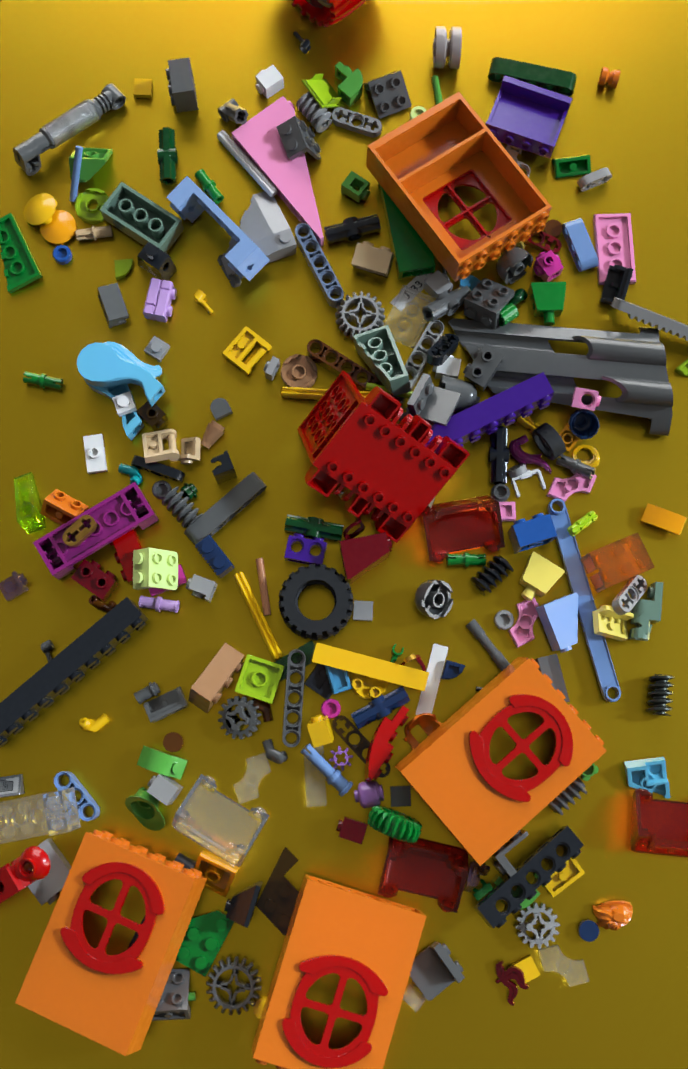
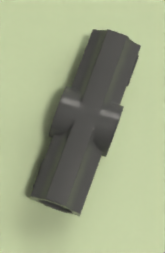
[422,285,471,322]

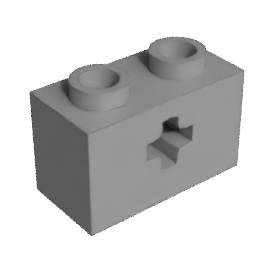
[147,774,184,806]

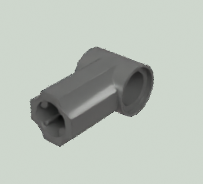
[218,98,249,125]

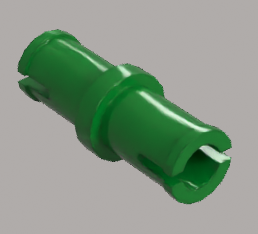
[195,169,224,204]
[23,371,63,391]
[446,552,486,567]

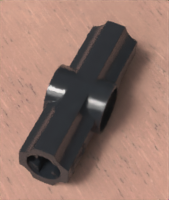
[324,214,381,244]
[488,426,509,485]

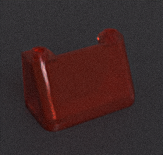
[419,495,505,562]
[630,789,688,858]
[377,836,468,913]

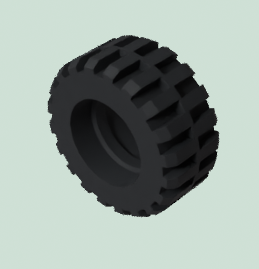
[279,564,353,641]

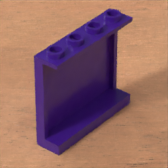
[485,75,572,159]

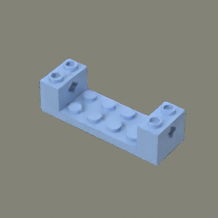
[167,176,270,281]

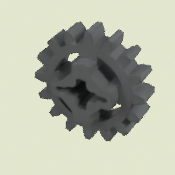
[218,696,261,740]

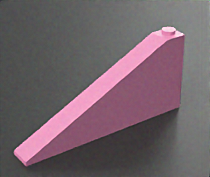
[232,96,324,246]

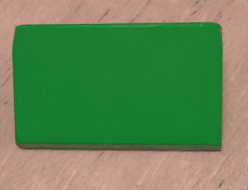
[552,155,591,178]

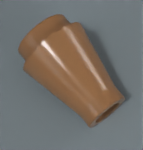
[201,420,225,449]

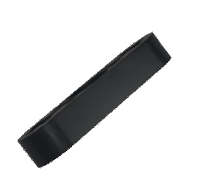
[426,334,459,366]
[131,455,186,483]

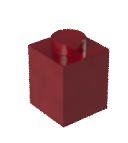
[336,816,368,844]

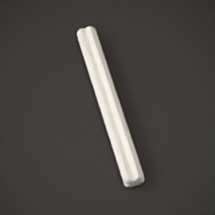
[217,130,278,197]

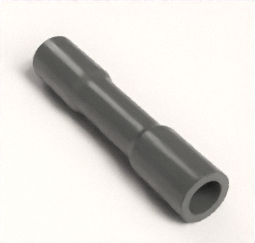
[466,619,510,672]

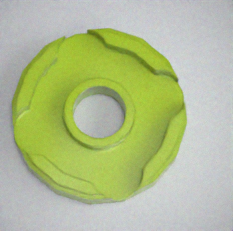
[75,188,109,224]

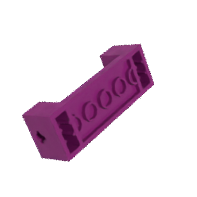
[33,482,159,580]

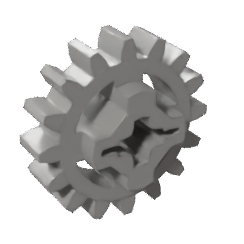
[514,902,560,949]

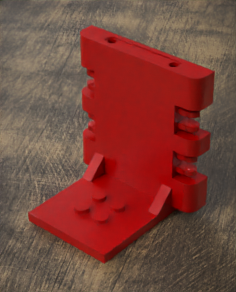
[297,370,470,543]

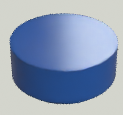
[53,245,72,265]

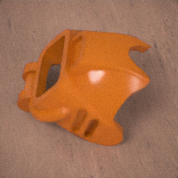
[403,713,443,750]

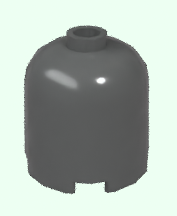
[438,375,480,416]

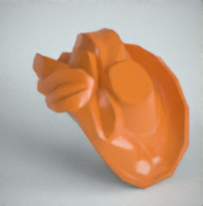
[592,901,633,930]

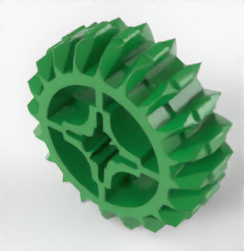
[367,805,422,843]

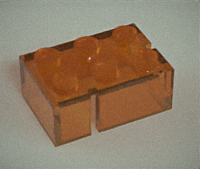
[580,532,655,593]

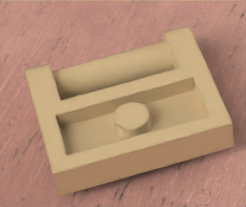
[142,429,180,463]

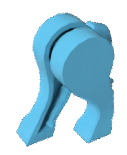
[77,341,165,441]

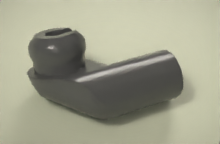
[262,739,288,764]

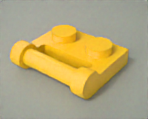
[222,326,272,375]

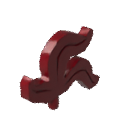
[496,960,529,1006]

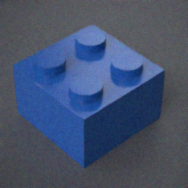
[507,513,557,554]

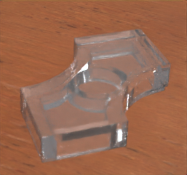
[233,753,271,804]
[538,944,589,987]

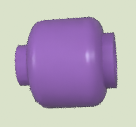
[354,780,384,808]

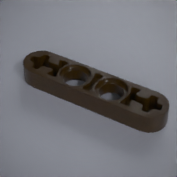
[332,715,391,778]

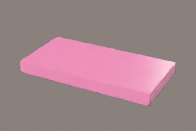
[593,213,636,285]

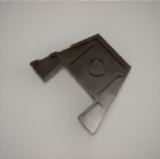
[256,847,299,935]

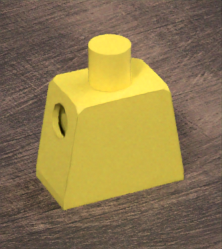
[519,551,565,601]

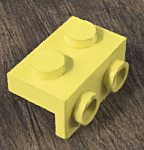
[592,605,634,641]

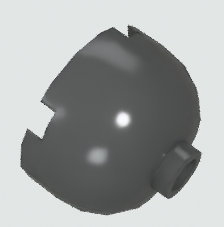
[496,247,533,284]
[414,580,453,619]

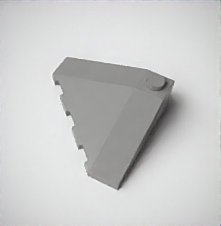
[221,191,297,276]

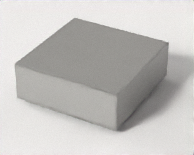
[353,600,373,621]

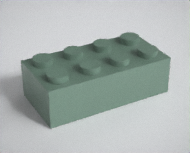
[100,182,184,253]

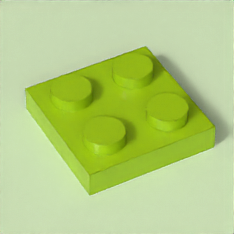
[234,654,285,704]

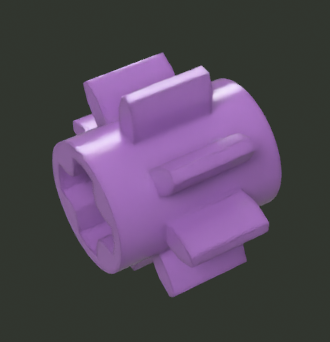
[329,746,353,771]

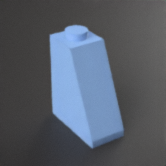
[536,592,578,653]

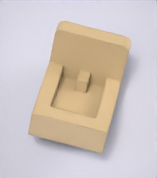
[178,437,201,465]

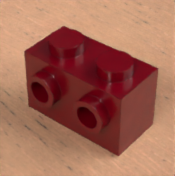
[71,559,119,602]

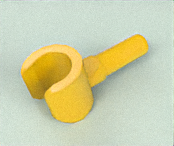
[194,289,213,314]

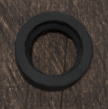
[532,423,566,460]

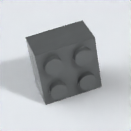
[166,57,198,113]

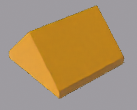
[194,850,239,897]

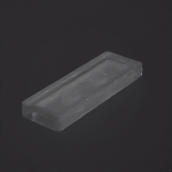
[303,746,327,807]

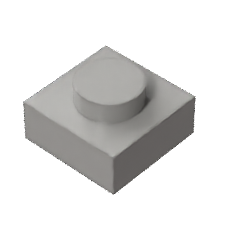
[144,336,171,362]
[263,356,280,381]

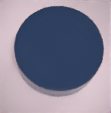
[578,920,599,942]

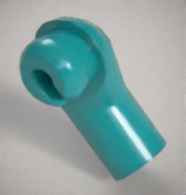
[118,463,142,485]

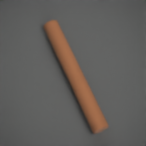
[255,558,271,616]

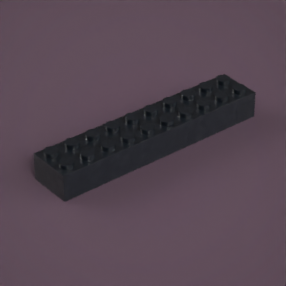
[0,597,148,747]

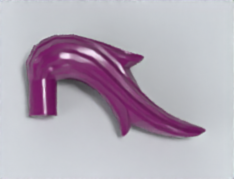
[509,435,552,474]

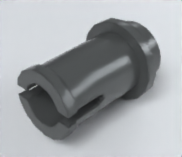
[134,682,161,704]

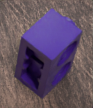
[284,533,327,566]

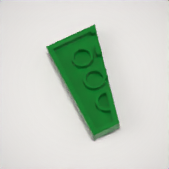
[0,213,43,294]

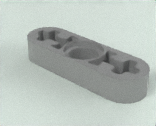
[332,107,382,138]
[612,575,647,615]

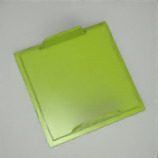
[302,74,345,108]

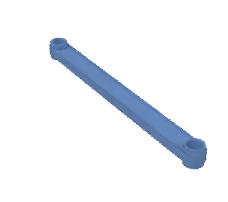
[547,499,621,702]

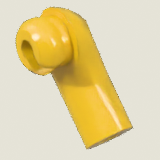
[79,713,110,732]

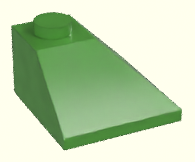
[69,147,113,183]

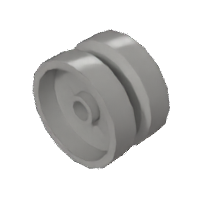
[432,26,462,69]

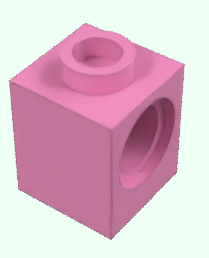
[571,387,601,411]

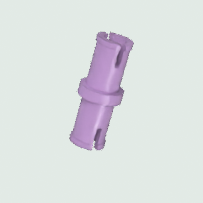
[138,595,180,613]

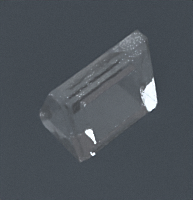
[403,981,426,1012]

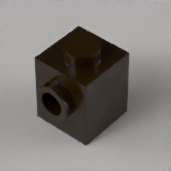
[136,401,168,432]

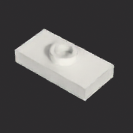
[83,434,107,474]

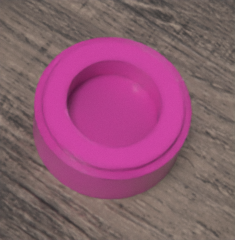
[321,699,341,719]

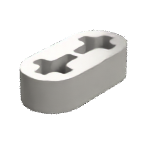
[577,167,612,191]

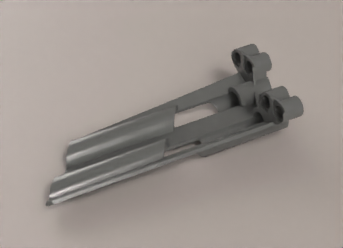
[448,318,673,436]

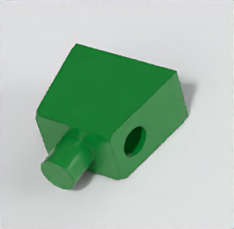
[528,282,566,326]

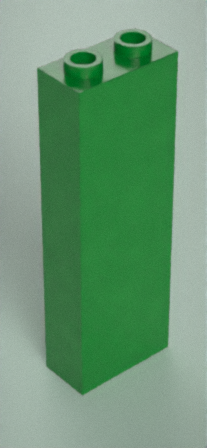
[379,184,436,279]

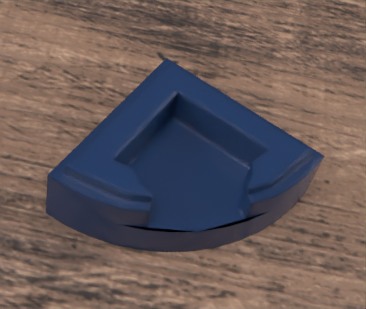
[441,660,465,680]

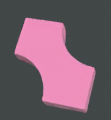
[546,473,597,503]
[508,597,539,648]

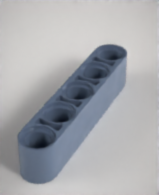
[295,223,344,308]

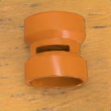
[598,67,621,89]

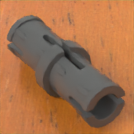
[556,454,596,479]

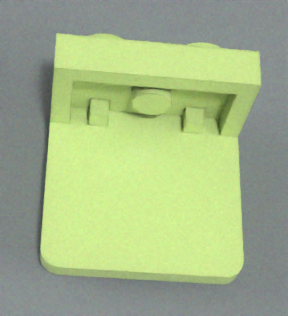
[133,547,178,590]

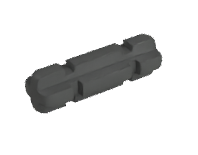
[217,255,242,288]

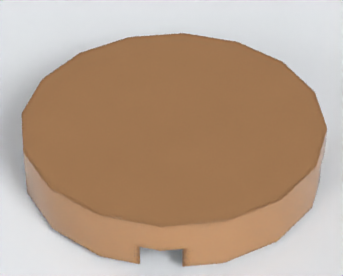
[281,354,318,388]

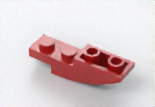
[365,706,409,782]

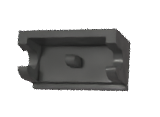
[98,283,129,328]
[143,686,189,723]

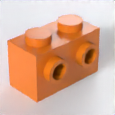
[40,489,89,525]

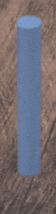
[69,146,83,202]

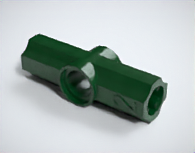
[157,127,178,185]
[284,514,344,542]

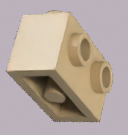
[351,241,394,277]

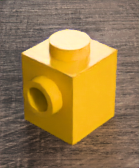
[307,714,335,748]

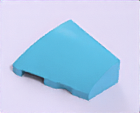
[624,757,670,799]

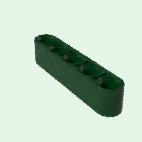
[488,57,577,96]

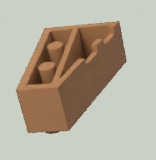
[188,643,244,713]

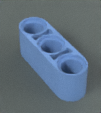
[562,218,599,272]
[54,771,100,821]

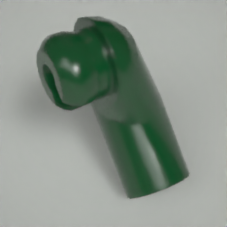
[507,288,528,306]

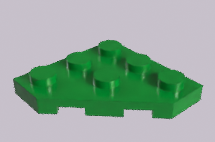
[176,910,234,977]

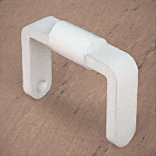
[511,469,546,498]

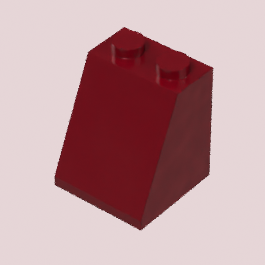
[340,532,392,584]

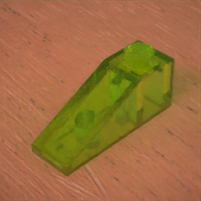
[14,472,46,534]

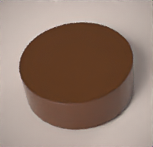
[543,220,563,238]
[163,732,184,752]

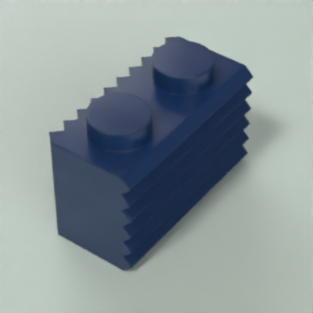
[195,535,234,579]

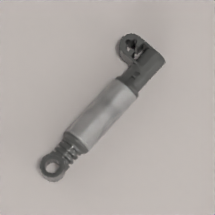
[13,83,126,176]

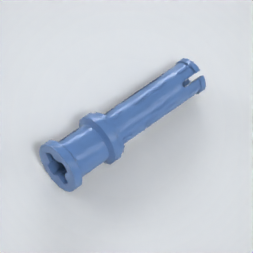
[300,743,353,797]

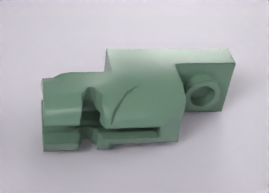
[629,582,663,641]

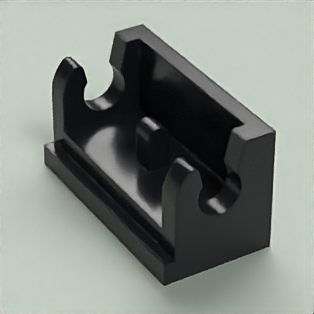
[599,265,633,305]
[211,451,237,484]

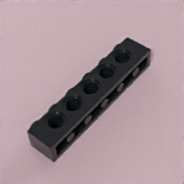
[474,826,584,928]

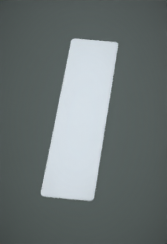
[416,644,448,715]

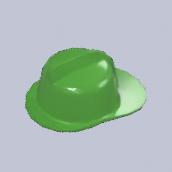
[125,787,165,831]

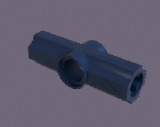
[351,686,410,730]

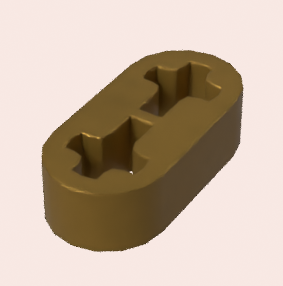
[63,515,97,548]

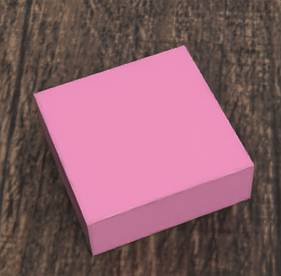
[495,502,516,522]

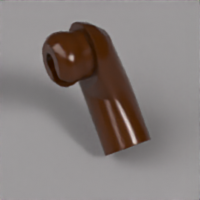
[89,595,117,613]
[251,698,273,722]

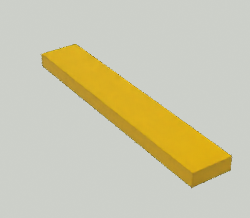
[311,642,429,691]

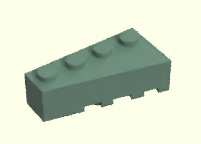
[353,325,411,397]

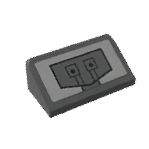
[0,774,24,798]

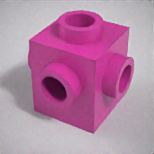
[533,250,564,282]

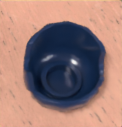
[568,409,600,440]

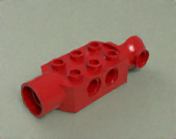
[0,846,50,904]

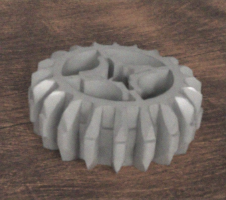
[335,291,385,340]

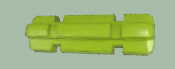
[567,511,598,536]

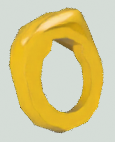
[572,445,600,468]

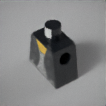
[137,242,177,281]

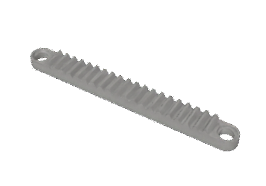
[611,297,688,341]

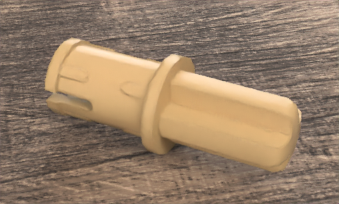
[75,225,113,241]

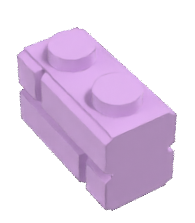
[143,278,177,323]

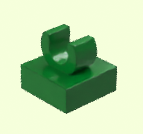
[471,879,494,903]

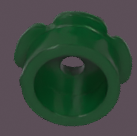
[180,483,198,501]

